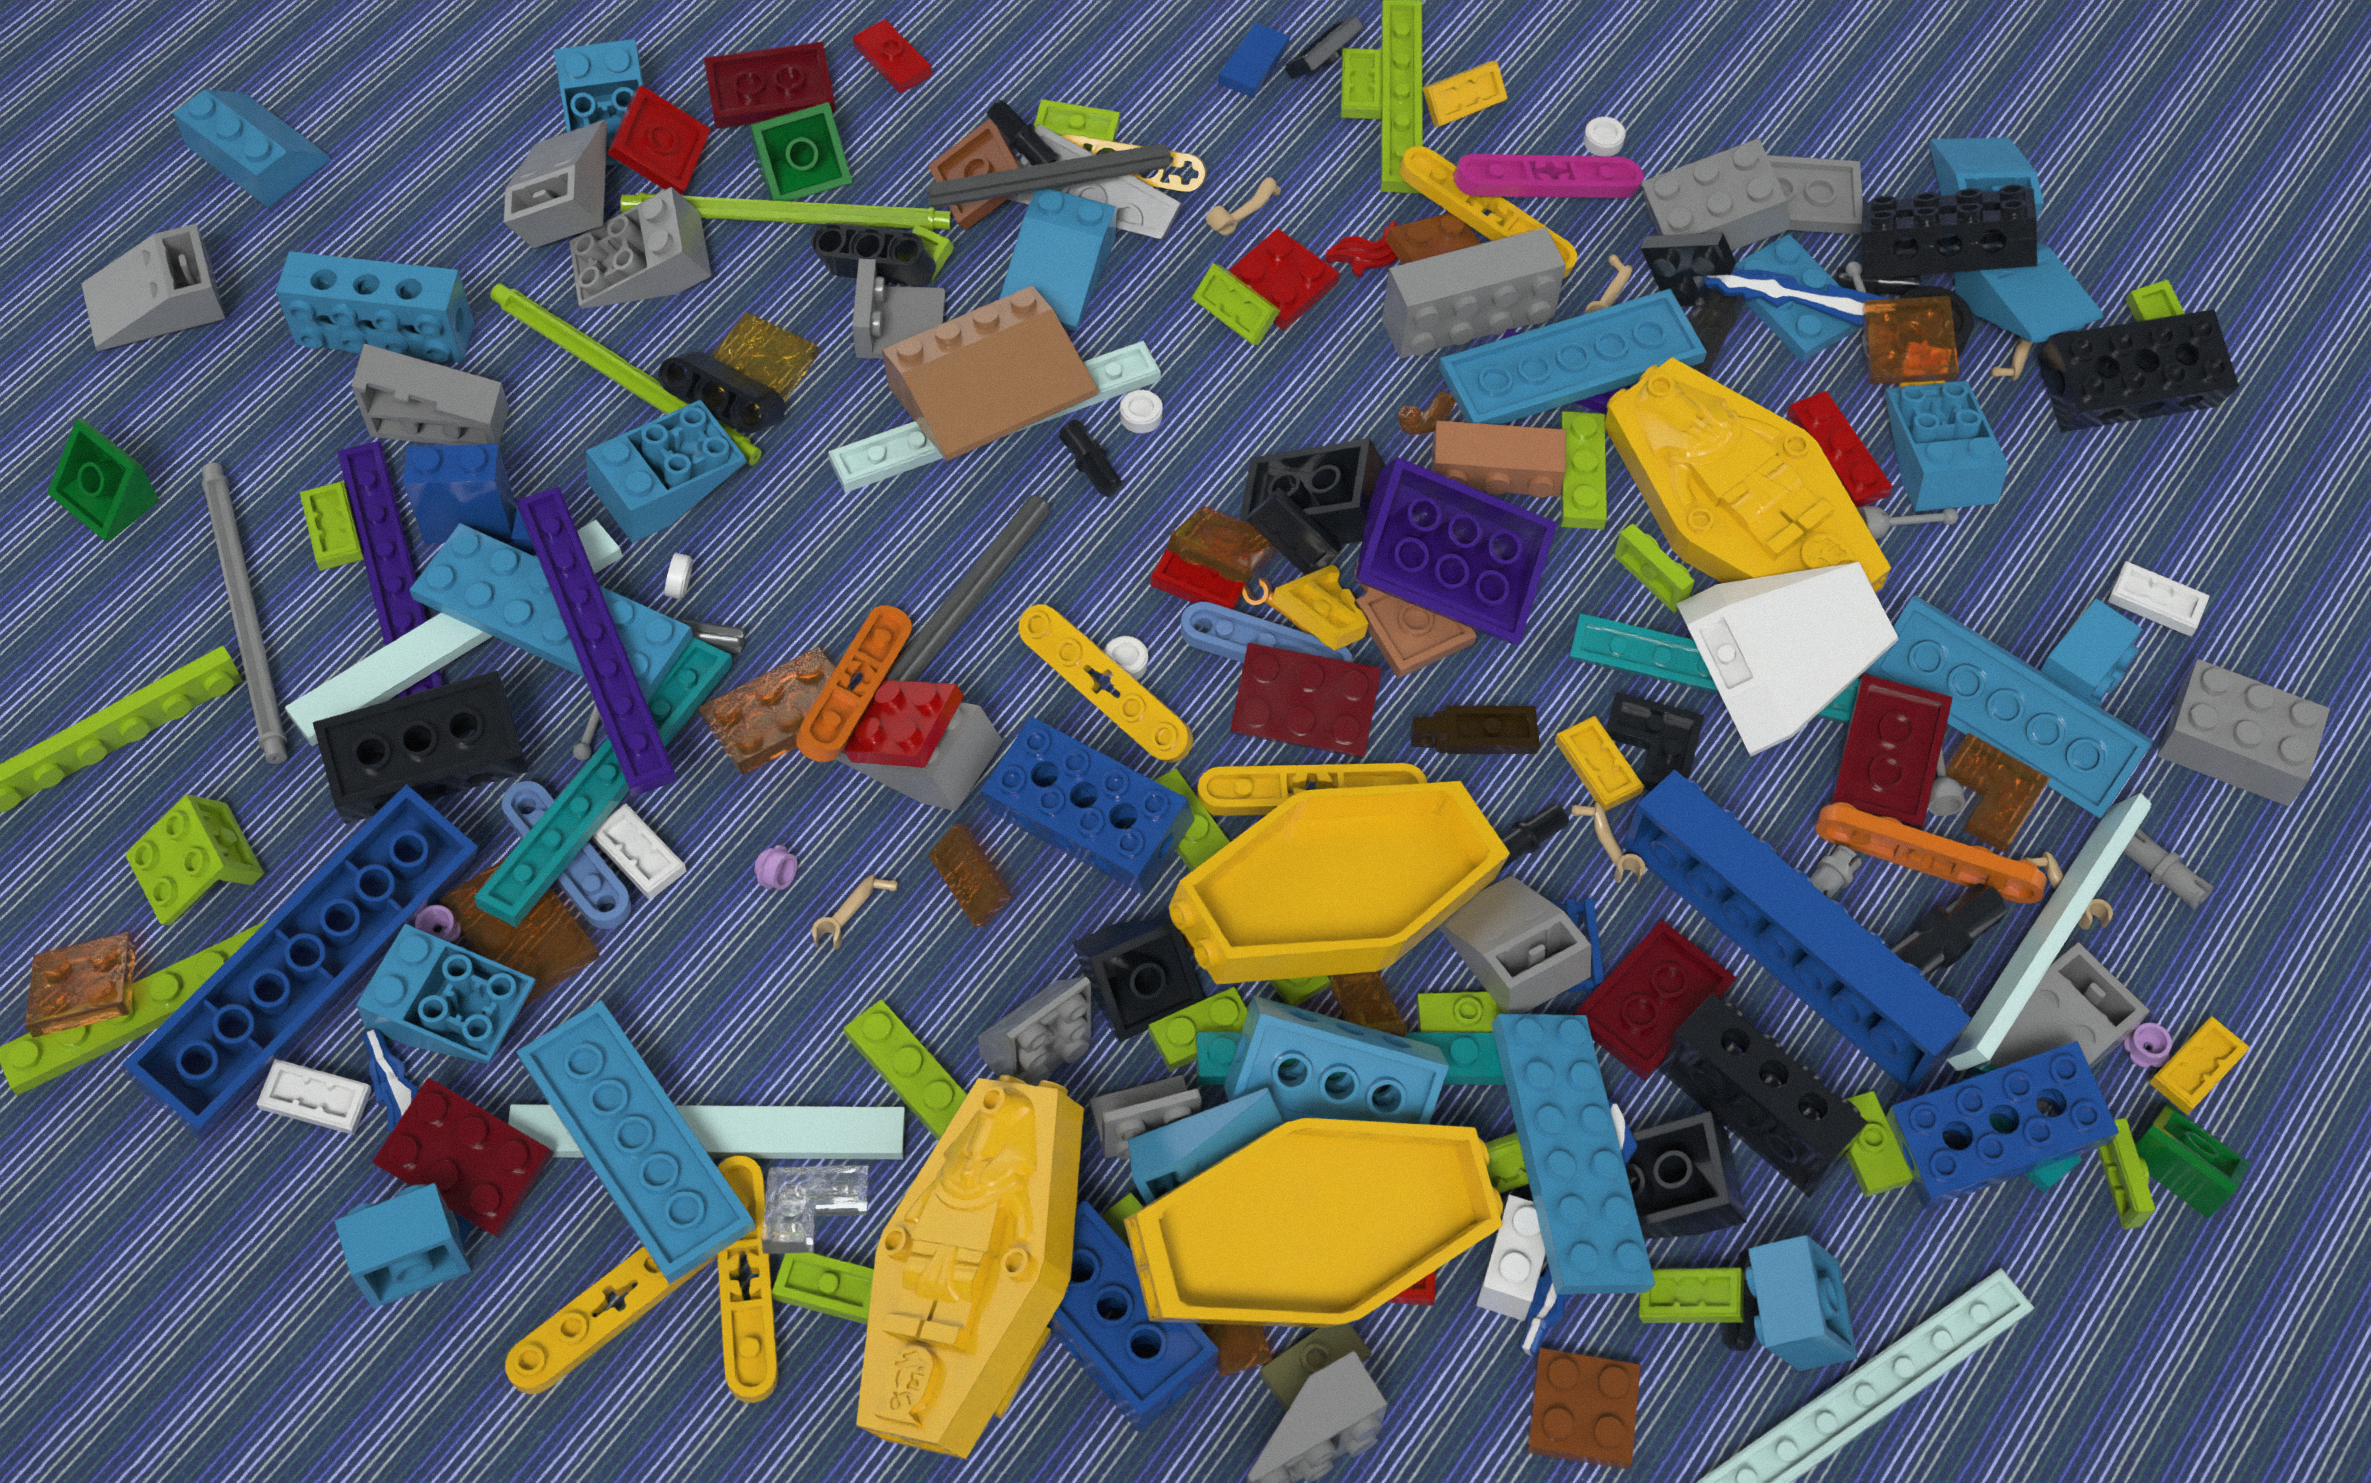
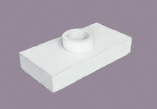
[2108,561,2210,637]
[591,804,687,900]
[257,1059,372,1135]

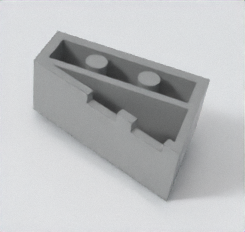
[351,344,509,447]

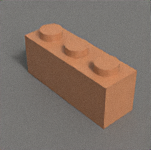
[1431,420,1566,498]

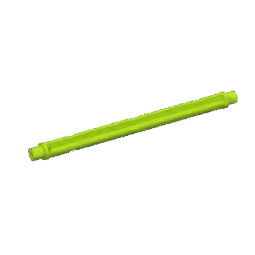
[620,192,952,232]
[490,283,762,466]

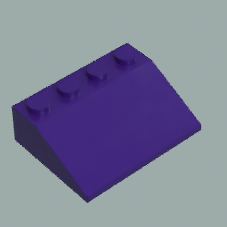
[1355,457,1557,646]

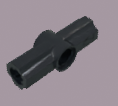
[1891,883,2008,978]

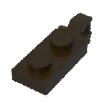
[1410,706,1540,754]

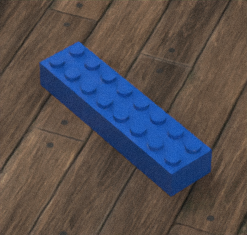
[1623,770,1972,1094]
[122,784,478,1141]

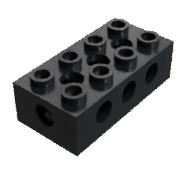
[1861,185,2038,279]
[2038,309,2239,433]
[313,671,528,824]
[1659,993,1868,1198]

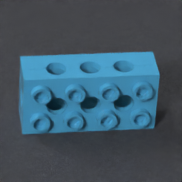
[276,251,474,363]
[1224,996,1449,1125]

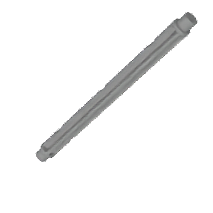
[202,463,287,764]

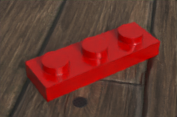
[1787,391,1893,508]

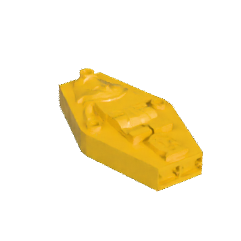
[1604,357,1891,594]
[1168,781,1510,985]
[856,1075,1084,1459]
[1124,1118,1503,1328]

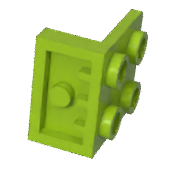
[126,794,264,925]

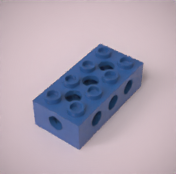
[981,716,1194,896]
[1886,1041,2119,1210]
[1047,1200,1219,1434]

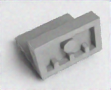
[852,259,945,359]
[1089,1075,1201,1159]

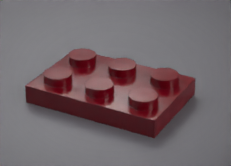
[704,41,836,129]
[1230,643,1382,759]
[1830,674,1953,830]
[1573,920,1737,1082]
[372,1077,554,1239]

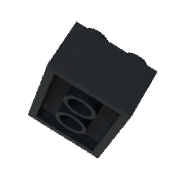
[1238,438,1386,545]
[1625,1111,1747,1239]

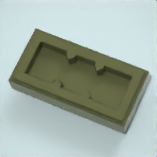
[1259,1322,1372,1412]

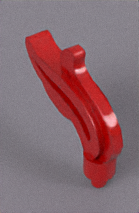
[1325,221,1398,277]

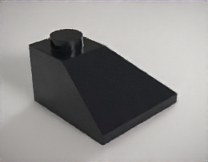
[1073,918,1204,1042]

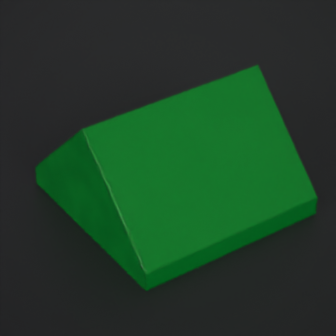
[750,102,853,201]
[47,418,159,541]
[2135,1103,2251,1219]

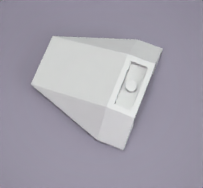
[1677,562,1899,757]

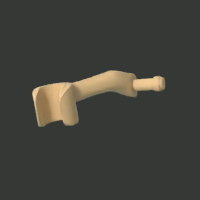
[1206,177,1281,235]
[1584,254,1632,314]
[1991,337,2032,381]
[1571,802,1645,884]
[2022,852,2113,930]
[812,874,898,949]

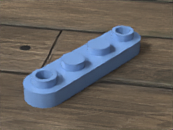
[1181,602,1353,663]
[502,781,631,929]

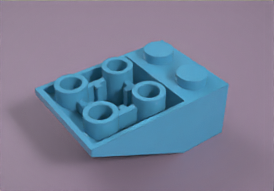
[554,39,644,167]
[1929,137,2044,221]
[1955,242,2103,343]
[1884,381,2008,512]
[586,400,746,543]
[356,924,536,1064]
[1128,1087,1285,1205]

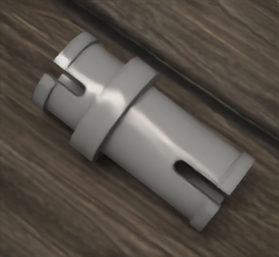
[1811,845,1862,899]

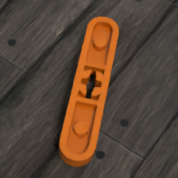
[796,605,912,762]
[1815,802,2047,904]

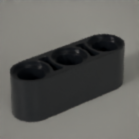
[811,223,936,286]
[658,350,785,434]

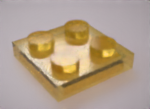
[711,312,819,408]

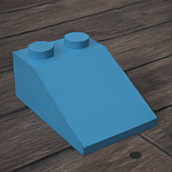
[999,189,1117,332]

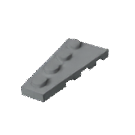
[1008,124,1183,240]

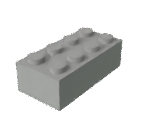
[1382,227,1566,359]

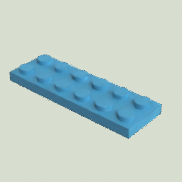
[1438,289,1707,425]
[410,523,693,703]
[1866,595,2154,819]
[516,1000,756,1284]
[1491,1014,1655,1294]

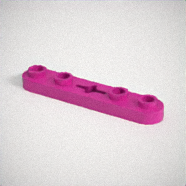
[1453,154,1644,198]

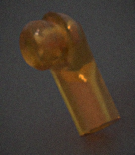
[1397,391,1456,435]

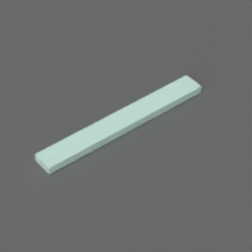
[828,341,1161,493]
[285,519,622,746]
[1946,793,2152,1071]
[508,1104,905,1159]
[1696,1268,2034,1483]

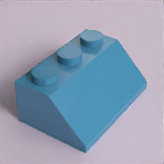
[173,89,330,208]

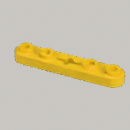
[1399,146,1577,279]
[1018,604,1193,763]
[1197,763,1427,816]
[717,1155,778,1403]
[505,1246,717,1394]

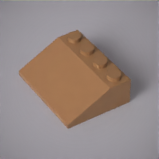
[882,286,1098,461]

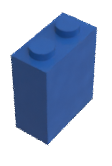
[403,444,516,544]

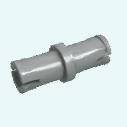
[2122,828,2214,910]

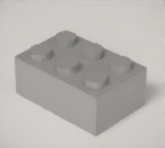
[1641,138,1791,251]
[2157,659,2330,807]

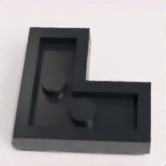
[1641,232,1736,307]
[1606,692,1704,791]

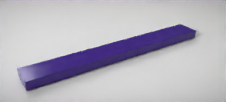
[337,441,444,745]
[516,486,677,797]

